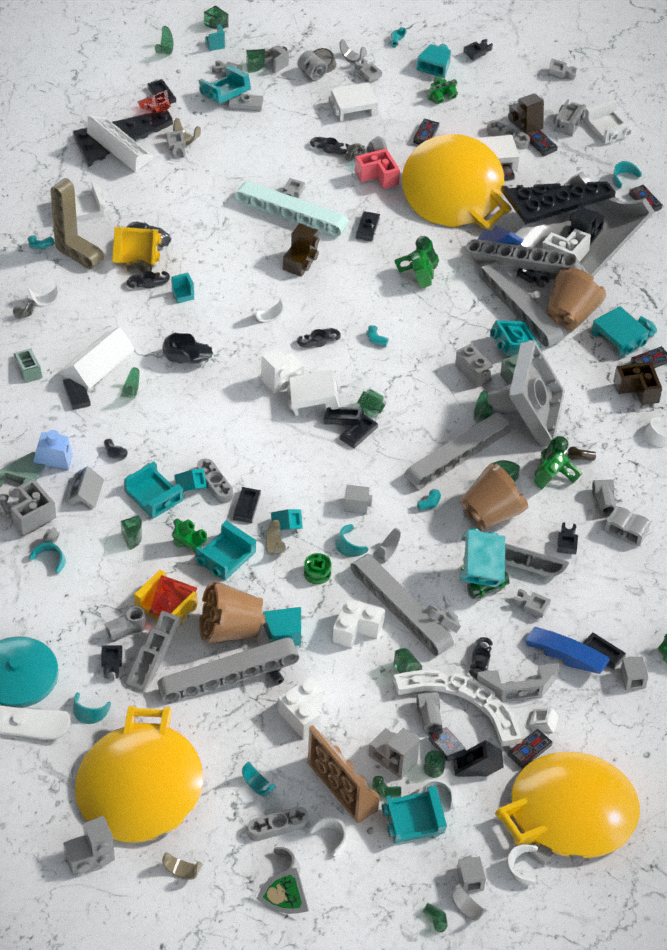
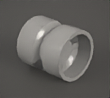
[297,51,327,81]

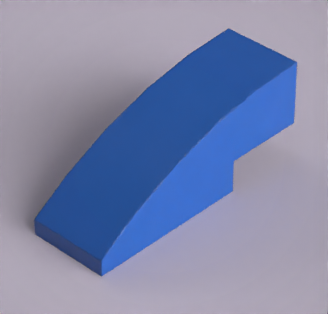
[478,225,524,245]

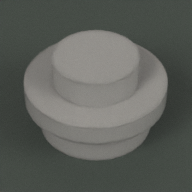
[43,527,60,544]

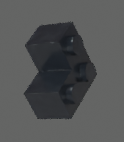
[568,206,604,246]

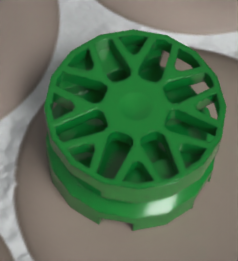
[304,553,332,584]

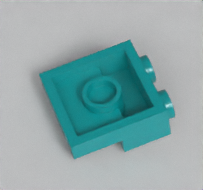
[490,320,540,356]

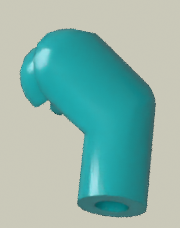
[390,27,407,47]
[27,235,55,249]
[366,325,389,346]
[417,489,441,511]

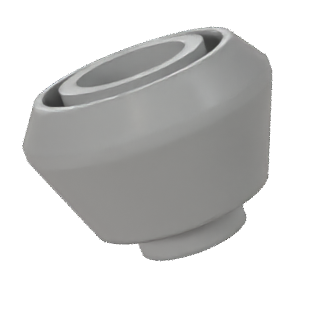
[367,136,387,153]

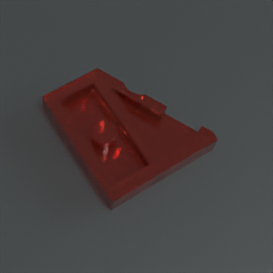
[137,90,171,113]
[149,575,197,616]

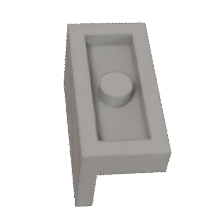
[65,466,104,509]

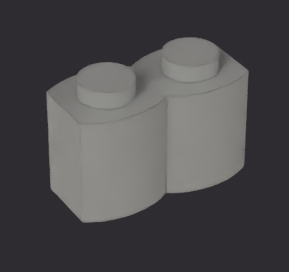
[604,506,651,546]

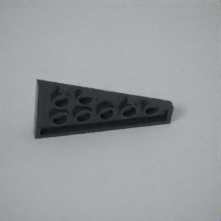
[73,109,173,167]
[501,181,616,225]

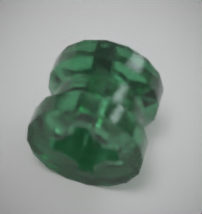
[423,751,446,778]

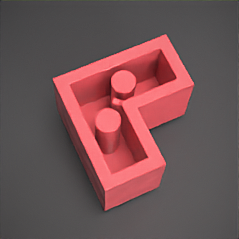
[355,149,400,189]

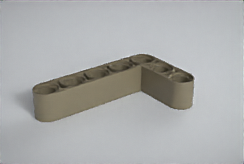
[50,178,105,269]

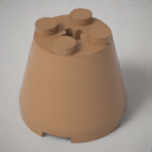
[546,267,606,332]
[459,463,528,531]
[199,582,265,644]

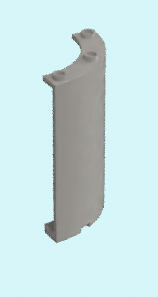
[515,171,655,280]

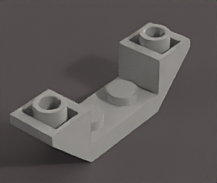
[477,663,559,702]

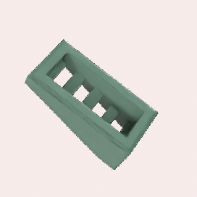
[14,349,42,383]

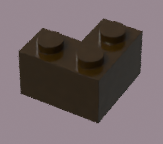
[508,93,544,134]
[283,223,320,277]
[613,361,662,405]

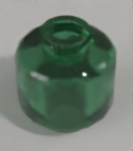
[357,389,386,417]

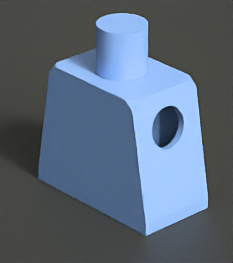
[33,430,73,470]

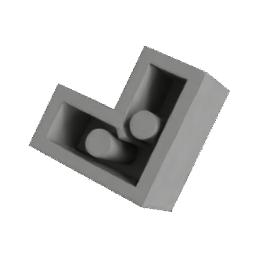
[11,479,56,535]
[368,728,420,779]
[63,816,115,875]

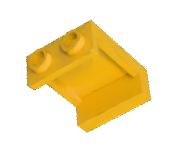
[112,227,161,265]
[134,569,198,624]

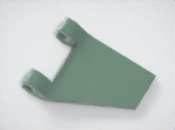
[0,452,46,487]

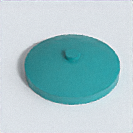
[0,636,59,708]

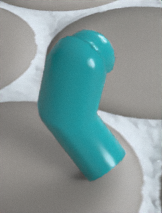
[638,316,657,338]

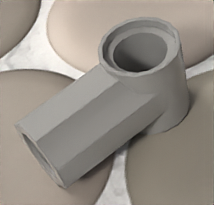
[592,479,616,516]
[104,606,146,640]
[416,692,442,733]

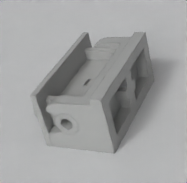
[553,99,586,136]
[455,344,493,388]

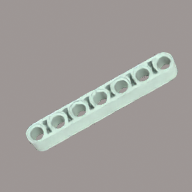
[235,181,349,237]

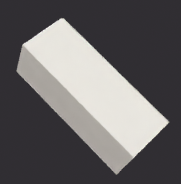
[87,115,154,172]
[59,327,134,390]

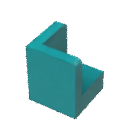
[205,24,225,51]
[171,272,194,304]
[174,469,207,493]
[271,509,303,531]

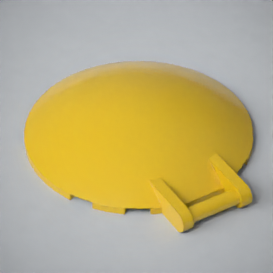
[402,134,512,230]
[75,706,203,843]
[495,752,640,858]

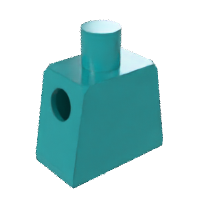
[416,44,451,78]
[263,607,301,646]

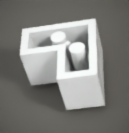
[542,229,591,265]
[261,348,304,394]
[332,598,385,648]
[277,677,324,739]

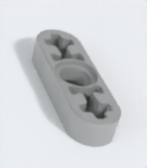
[486,120,530,149]
[197,458,233,503]
[248,807,309,841]

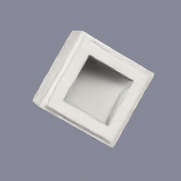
[529,708,558,733]

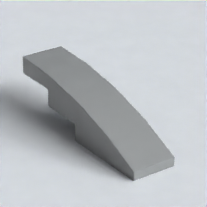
[126,610,182,691]

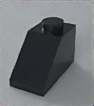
[453,740,504,777]

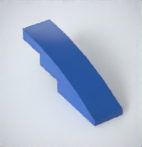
[525,627,610,674]

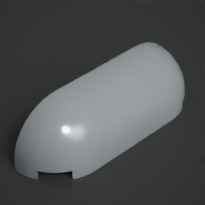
[505,543,569,577]

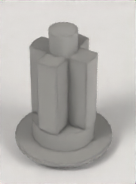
[0,494,11,518]

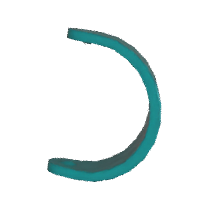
[613,161,642,188]
[335,524,369,557]
[29,543,66,574]
[73,692,111,724]
[242,761,276,797]

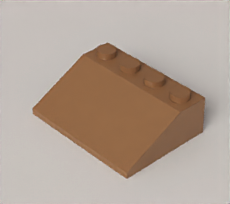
[308,725,380,823]

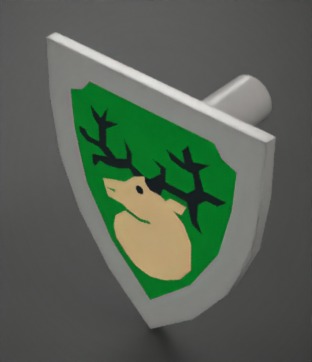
[256,868,309,914]

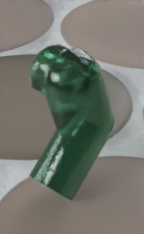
[372,776,401,797]
[423,903,448,932]

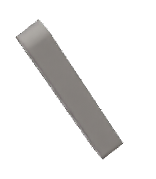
[466,239,582,274]
[478,261,564,347]
[404,412,513,489]
[350,554,454,656]
[157,638,299,704]

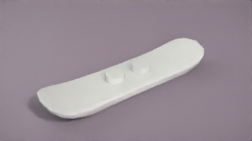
[0,705,70,740]

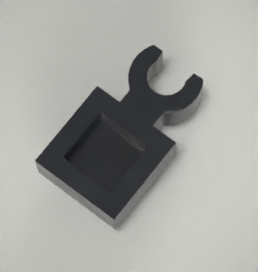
[463,39,493,60]
[517,268,550,288]
[557,522,578,554]
[101,645,123,679]

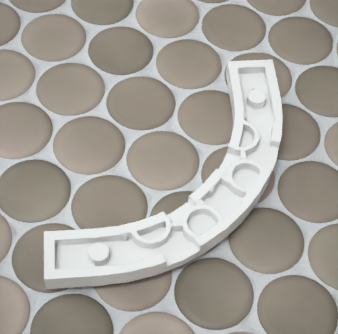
[393,670,523,746]

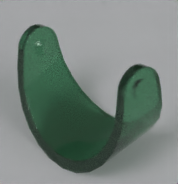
[155,26,174,55]
[120,367,140,399]
[474,391,493,420]

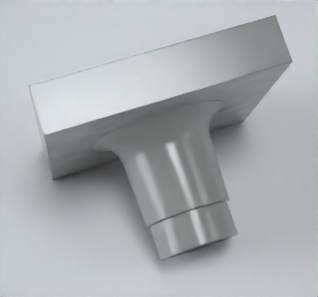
[488,340,565,447]

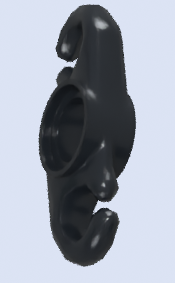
[310,137,351,154]
[126,271,170,289]
[297,328,341,348]
[469,637,493,679]

